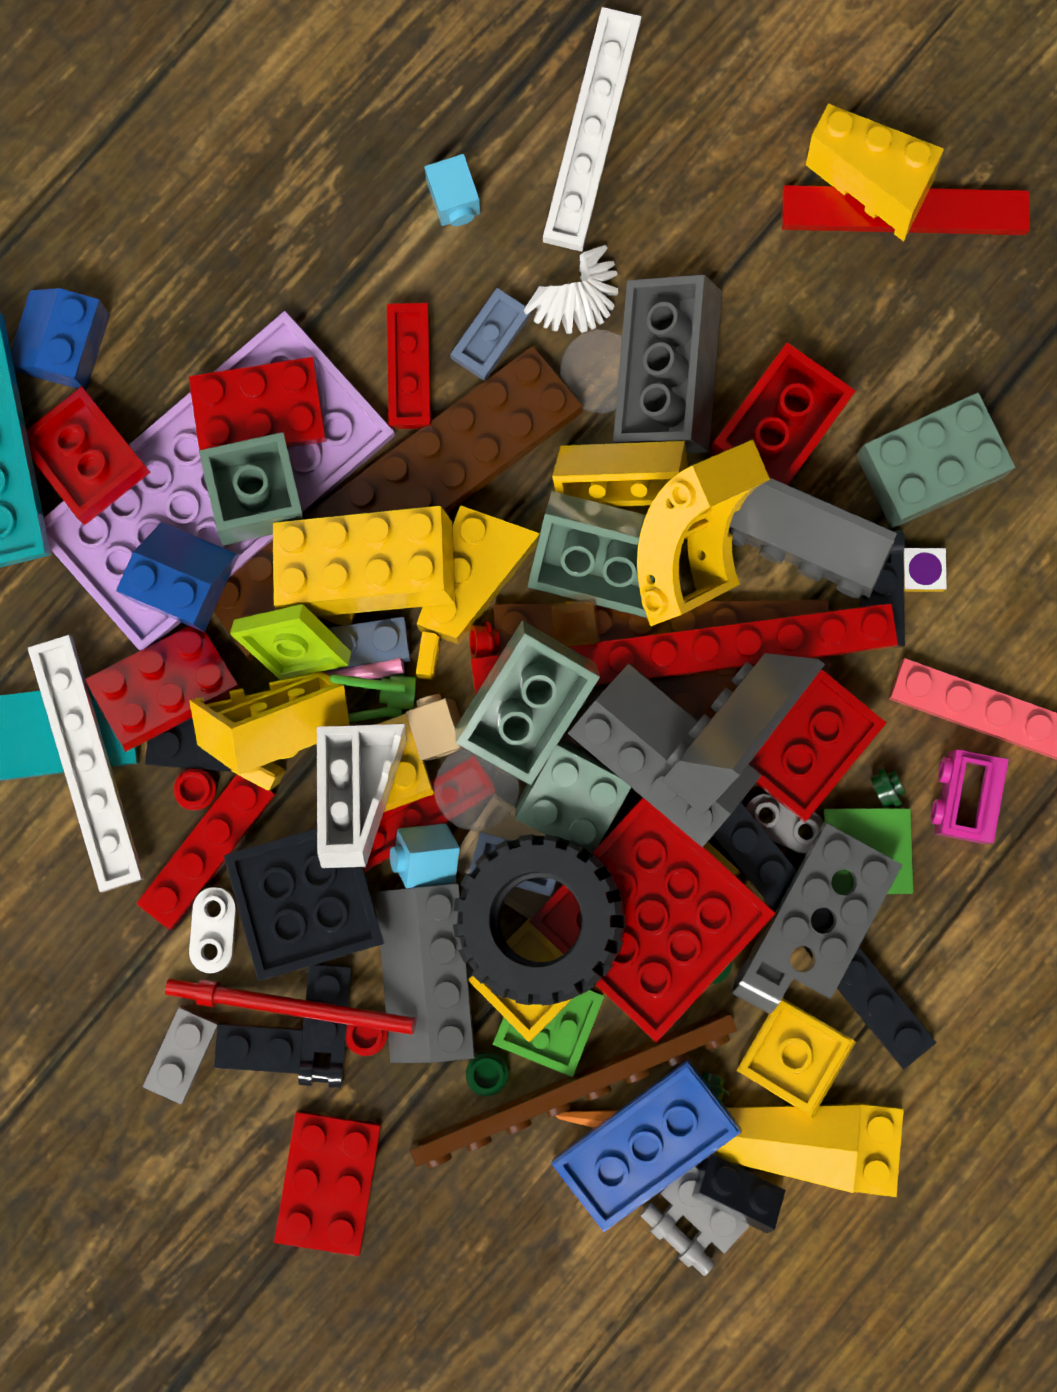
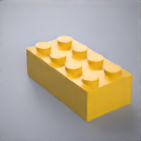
[273,506,455,616]

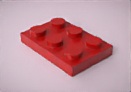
[188,357,327,450]
[26,386,151,525]
[85,626,239,752]
[749,669,887,822]
[274,1110,382,1257]

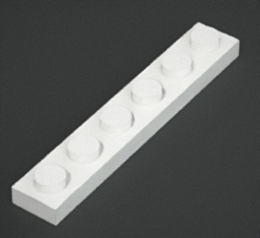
[543,7,641,252]
[28,635,144,892]

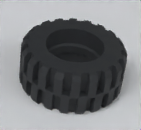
[453,834,626,1006]

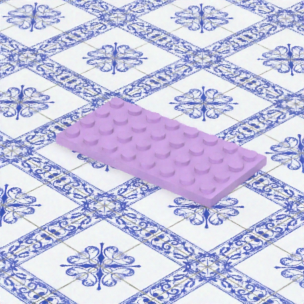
[44,311,395,651]

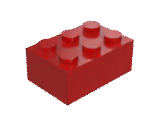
[709,342,856,485]

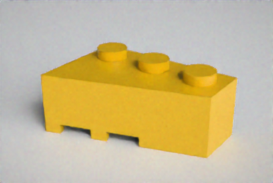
[552,441,689,539]
[189,671,350,775]

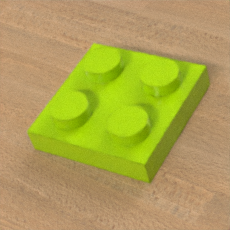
[230,604,351,680]

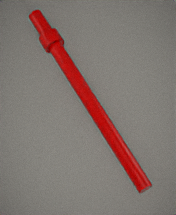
[165,978,416,1035]

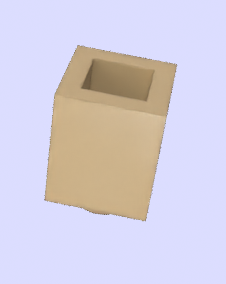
[406,694,465,761]

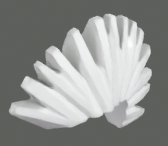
[523,245,618,334]

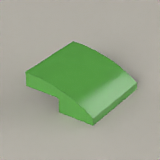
[824,809,913,894]

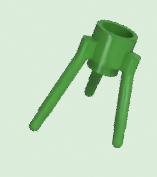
[330,673,416,722]

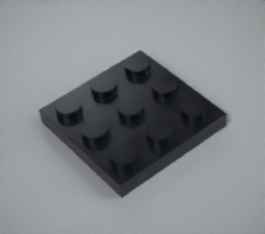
[224,828,385,981]

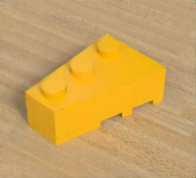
[806,104,944,242]
[417,505,540,645]

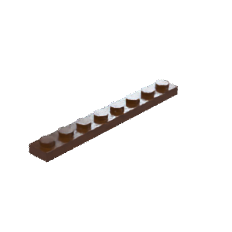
[410,1010,738,1168]

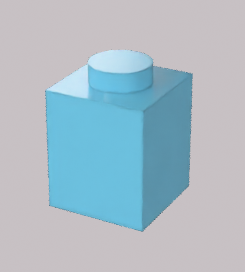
[424,154,480,226]
[390,824,460,889]

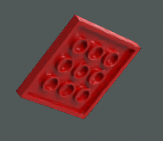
[529,798,776,1043]

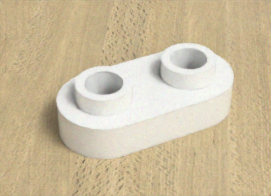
[189,887,238,973]

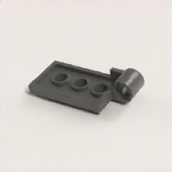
[731,823,902,1014]

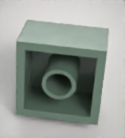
[199,432,304,546]
[515,737,631,853]

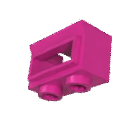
[930,749,1009,844]

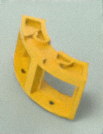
[637,440,770,626]

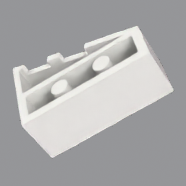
[317,724,407,868]

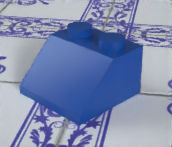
[11,288,110,391]
[116,522,239,632]

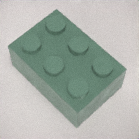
[856,393,1016,529]
[527,491,655,618]
[455,620,600,785]

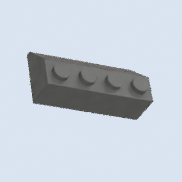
[613,275,722,453]
[729,478,897,598]
[662,653,825,815]
[568,663,762,847]
[376,884,476,1063]

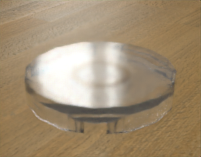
[560,329,622,413]
[434,748,519,831]

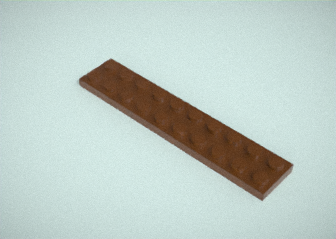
[214,346,583,661]

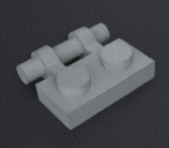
[640,1166,750,1276]

